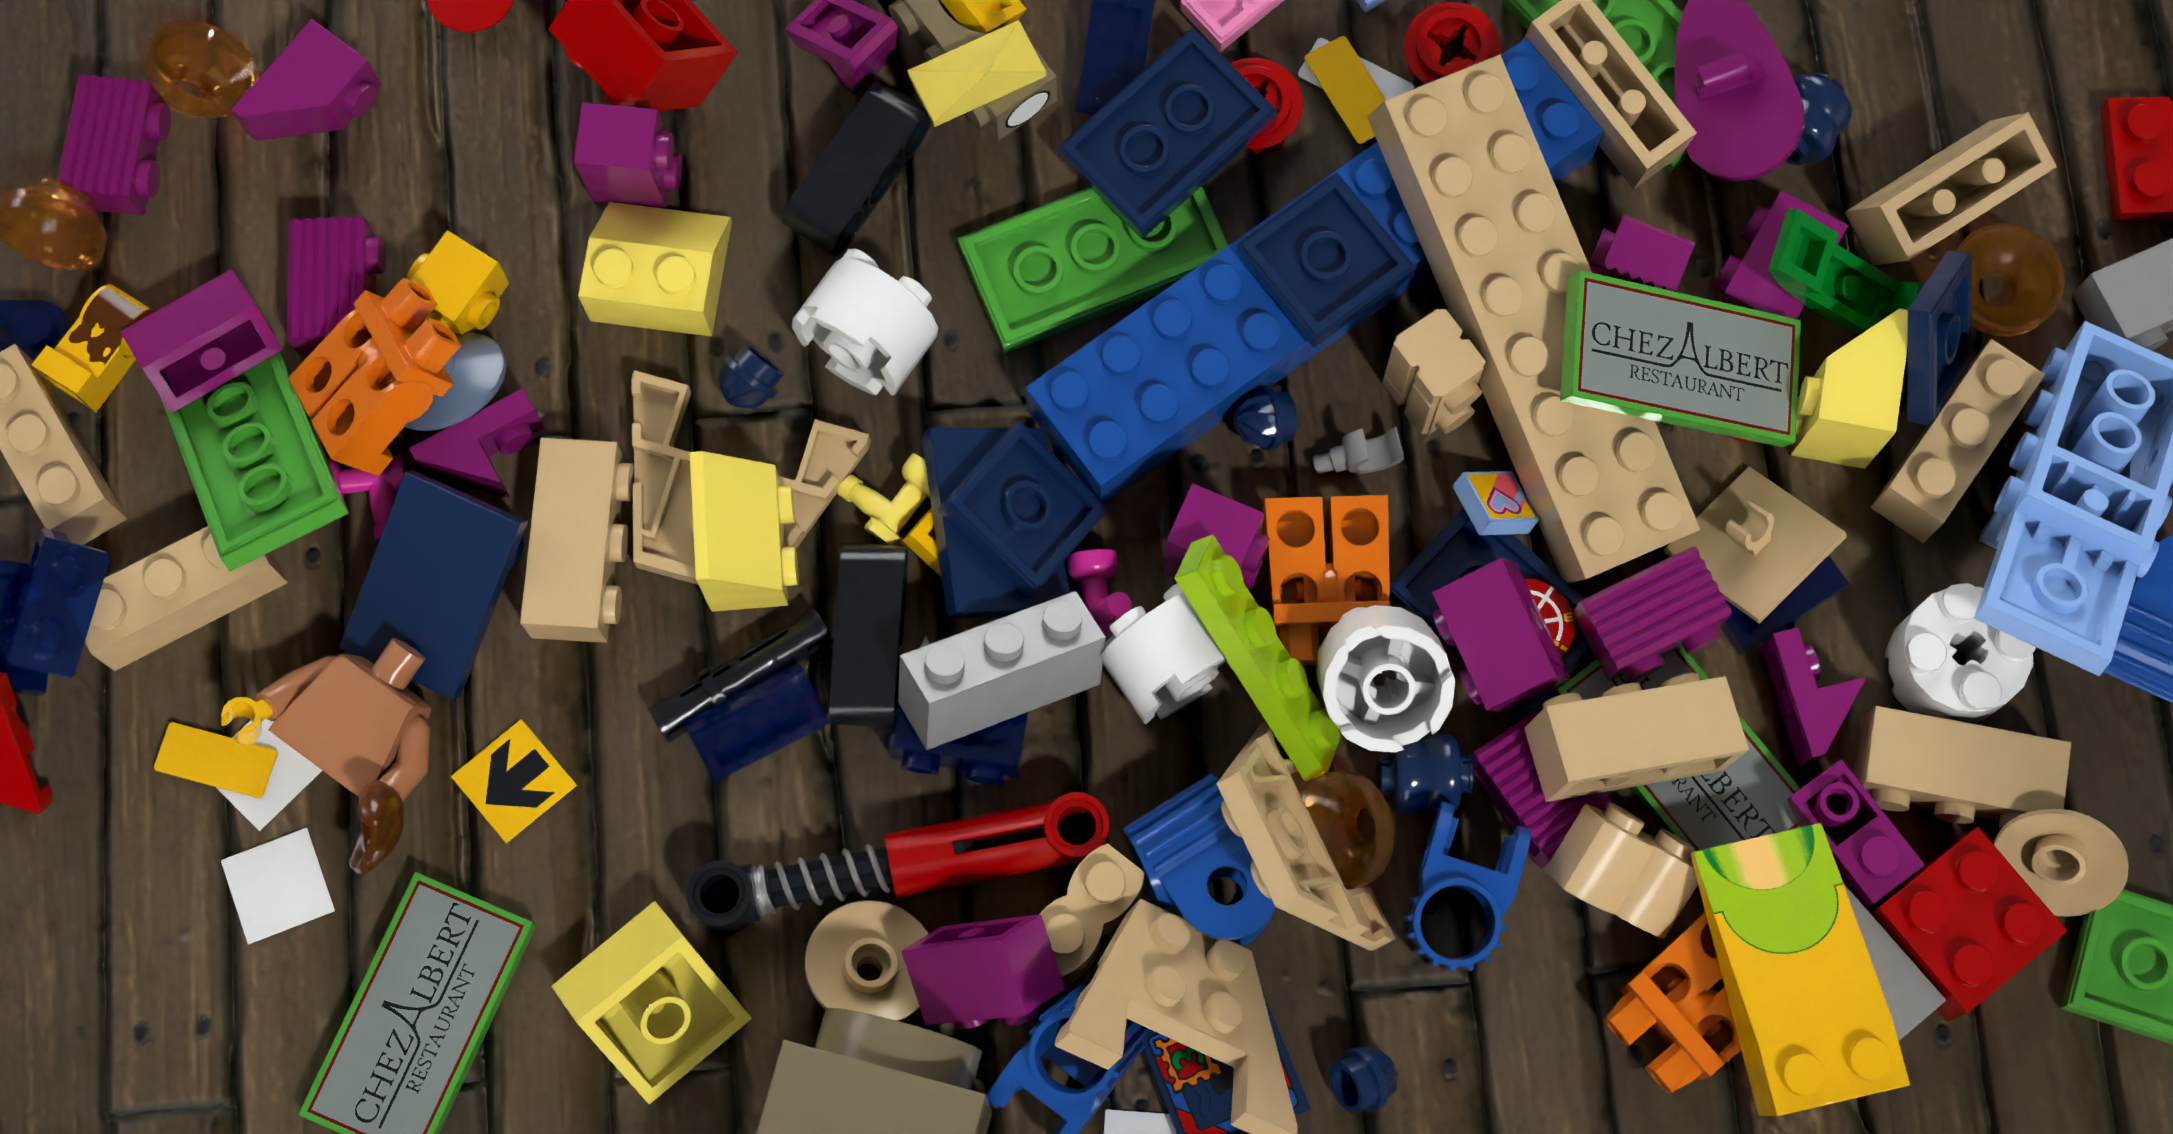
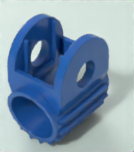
[2103,535,2173,703]
[1123,773,1276,946]
[1402,801,1532,972]
[987,980,1149,1134]

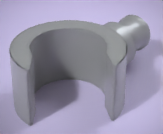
[1313,427,1404,475]

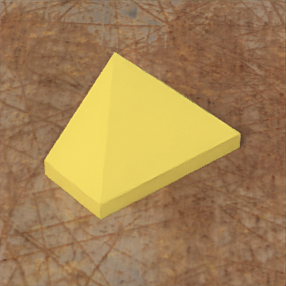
[907,20,1046,127]

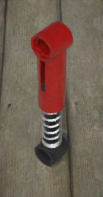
[686,792,1109,935]

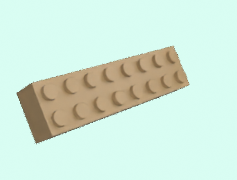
[1367,55,1700,583]

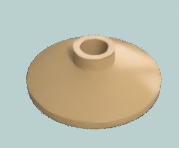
[1993,809,2129,916]
[805,901,928,1022]

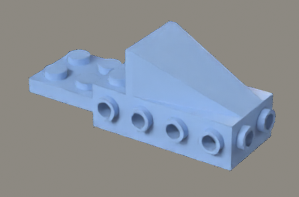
[1974,321,2173,676]

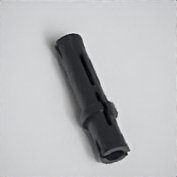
[647,608,834,743]

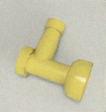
[837,453,930,546]

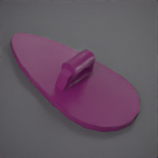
[1674,0,1805,182]

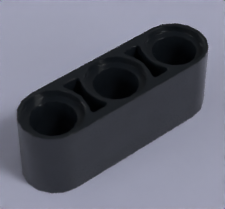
[782,80,932,256]
[829,543,908,728]

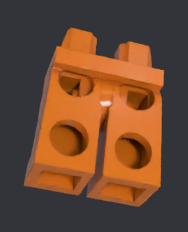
[288,278,461,476]
[1262,495,1390,667]
[1603,911,1741,1095]

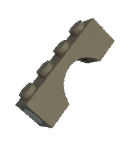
[888,0,1058,141]

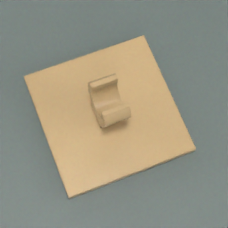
[1663,466,1847,624]

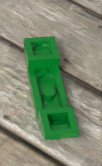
[1769,208,1924,355]

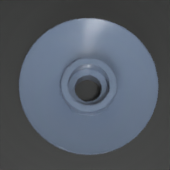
[404,333,507,431]

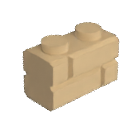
[1382,308,1486,435]

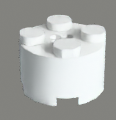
[792,249,938,396]
[1101,583,1233,724]
[1885,583,2036,723]
[1316,605,1455,753]

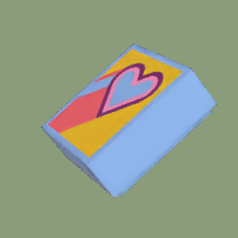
[1452,471,1539,535]

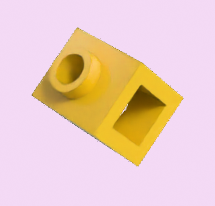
[406,230,510,335]

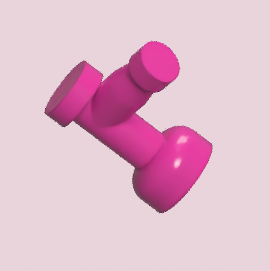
[327,455,407,541]
[1066,549,1132,642]

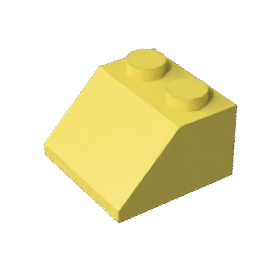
[578,202,732,337]
[1790,308,1908,469]
[690,451,799,612]
[551,901,752,1105]

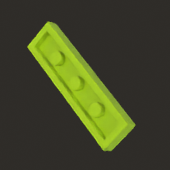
[1174,534,1341,782]

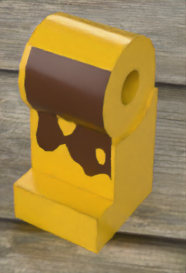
[31,284,155,413]

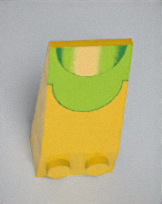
[1690,823,1910,1116]

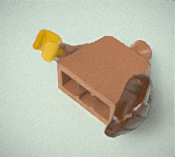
[221,638,431,875]

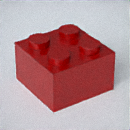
[548,0,738,112]
[1869,827,2067,1022]

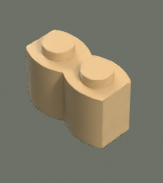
[1544,803,1698,939]
[1040,844,1144,985]

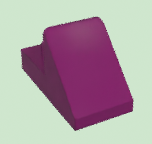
[785,0,898,94]
[409,388,545,498]
[1760,627,1866,769]

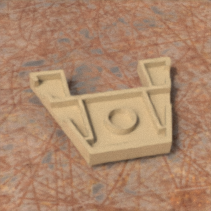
[631,370,871,585]
[1217,721,1396,951]
[1055,899,1298,1134]

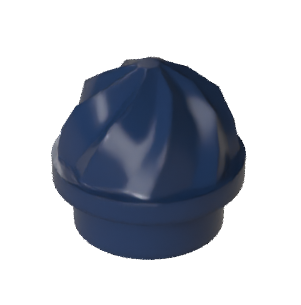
[718,343,784,409]
[1233,387,1297,450]
[1329,1047,1398,1113]

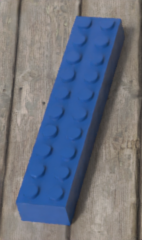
[1025,38,1604,504]

